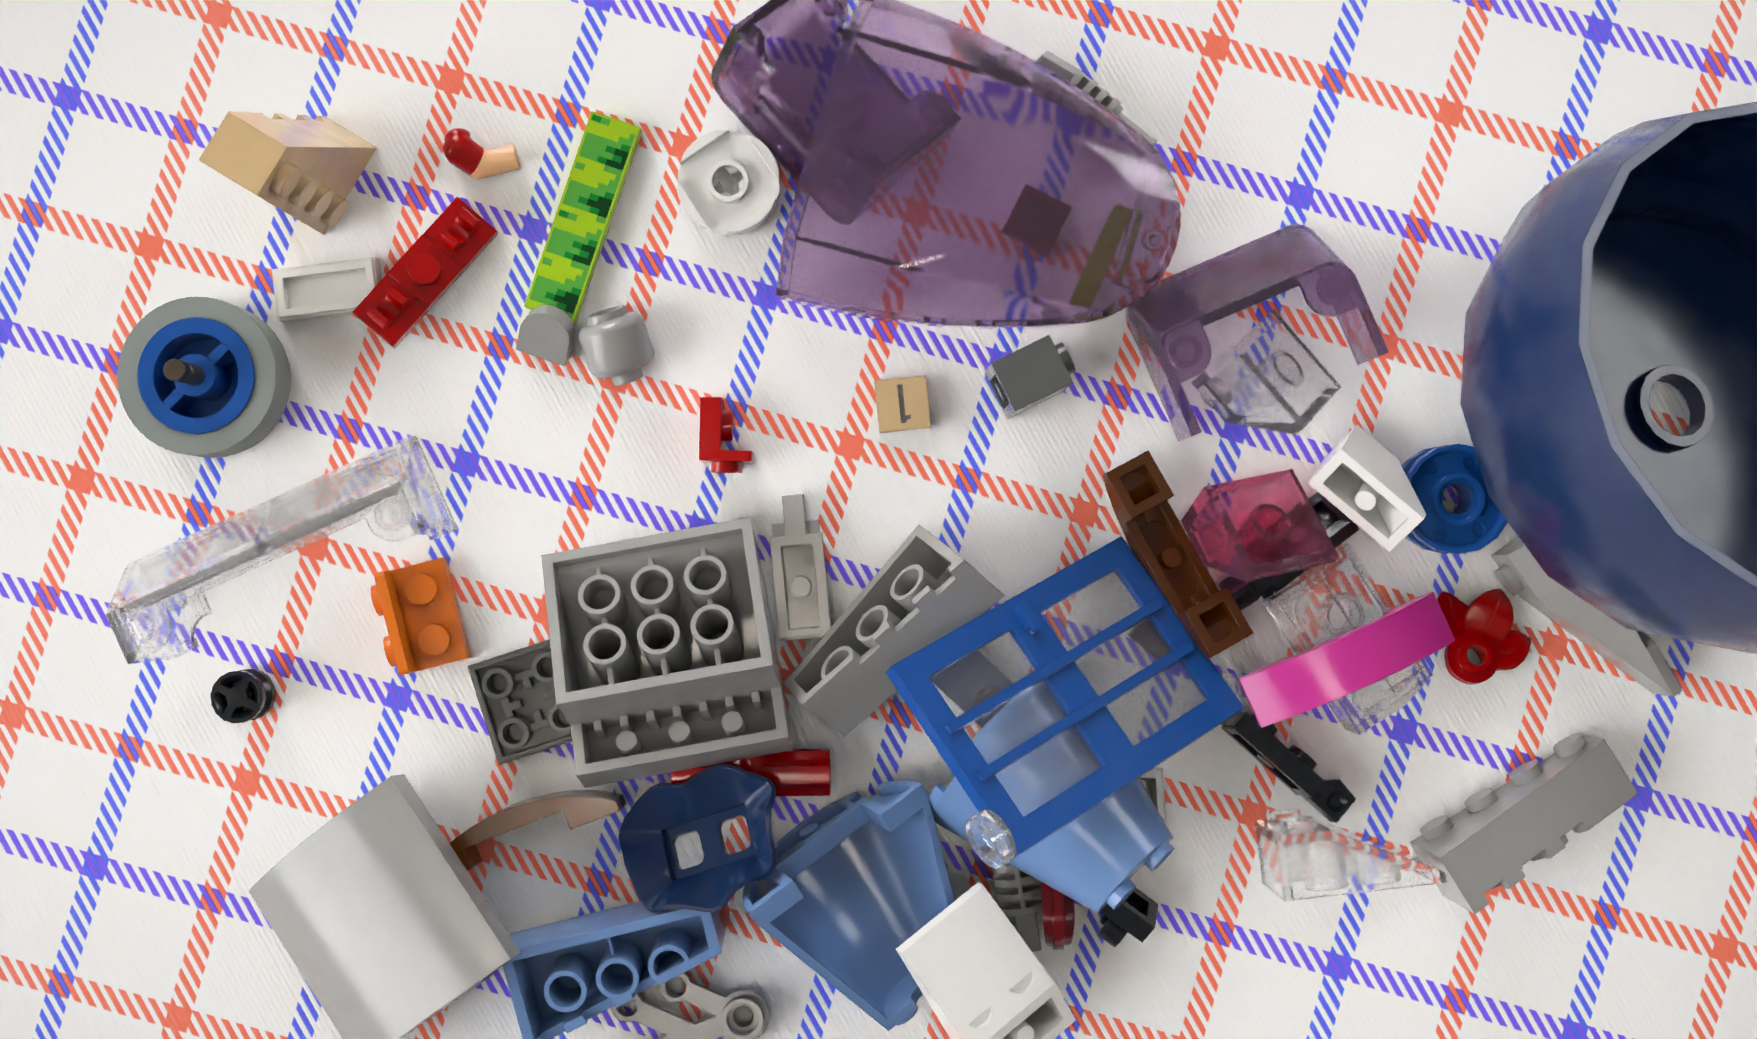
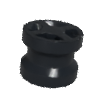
[210,669,276,723]

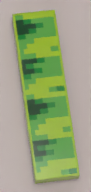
[524,111,643,325]

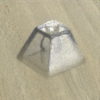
[1191,309,1341,435]

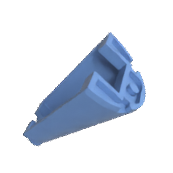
[929,681,1175,913]
[742,780,955,1031]

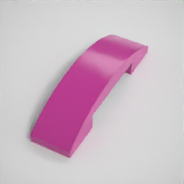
[1238,592,1455,728]

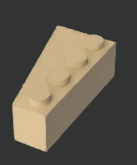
[199,111,377,235]

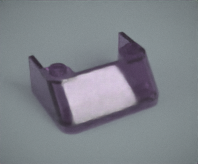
[1126,224,1389,442]

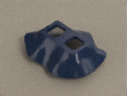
[619,764,776,913]

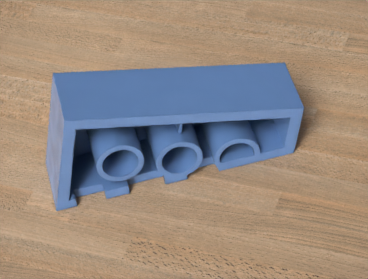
[503,901,725,1039]

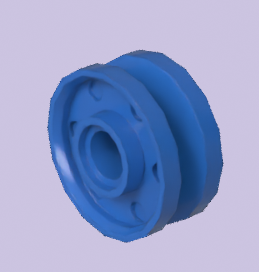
[1402,444,1508,554]

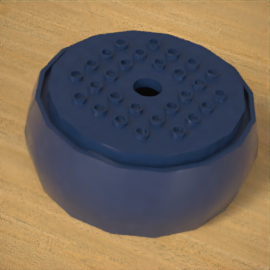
[1460,102,1757,654]

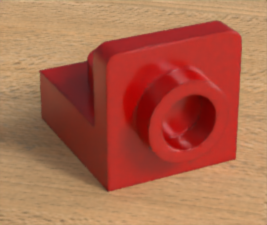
[699,397,754,473]

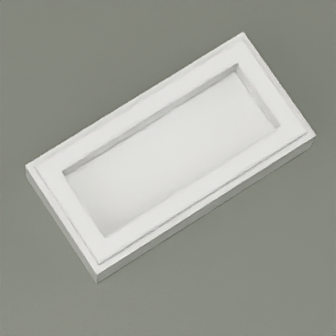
[272,257,382,323]

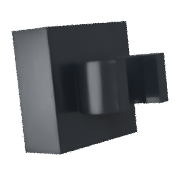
[1098,888,1158,947]

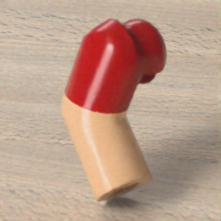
[443,128,521,179]

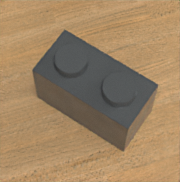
[985,335,1076,420]

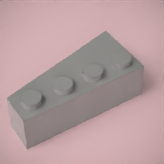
[783,525,1005,737]
[1410,733,1638,914]

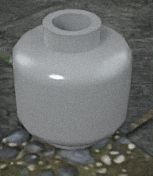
[578,305,655,386]

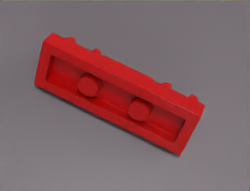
[352,197,498,349]

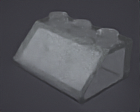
[1260,543,1433,735]

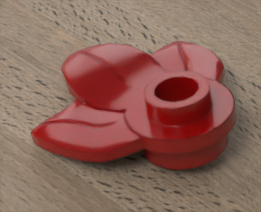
[1437,589,1531,685]

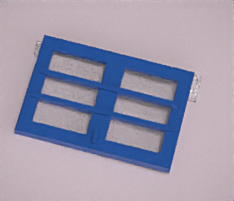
[886,536,1244,869]

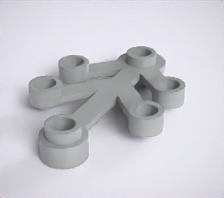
[611,971,770,1039]

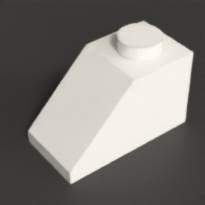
[1308,425,1427,552]

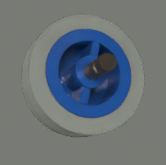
[117,297,291,458]

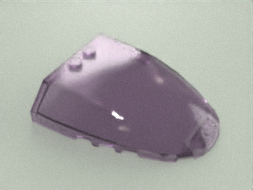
[776,0,1181,329]

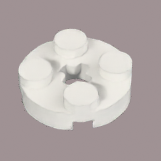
[677,130,781,237]

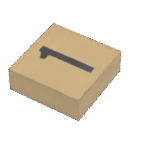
[874,375,931,433]

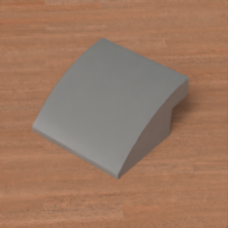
[541,517,794,788]
[249,774,521,1039]

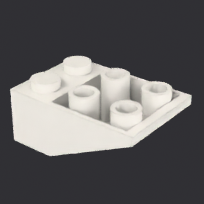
[896,882,1076,1039]

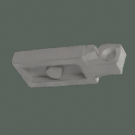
[770,494,831,641]

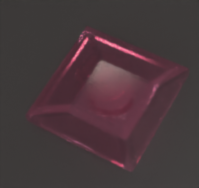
[1181,469,1339,582]

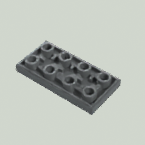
[467,639,572,765]

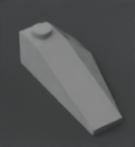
[1491,536,1682,697]

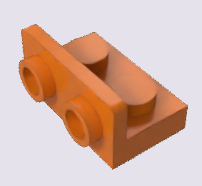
[371,558,472,675]

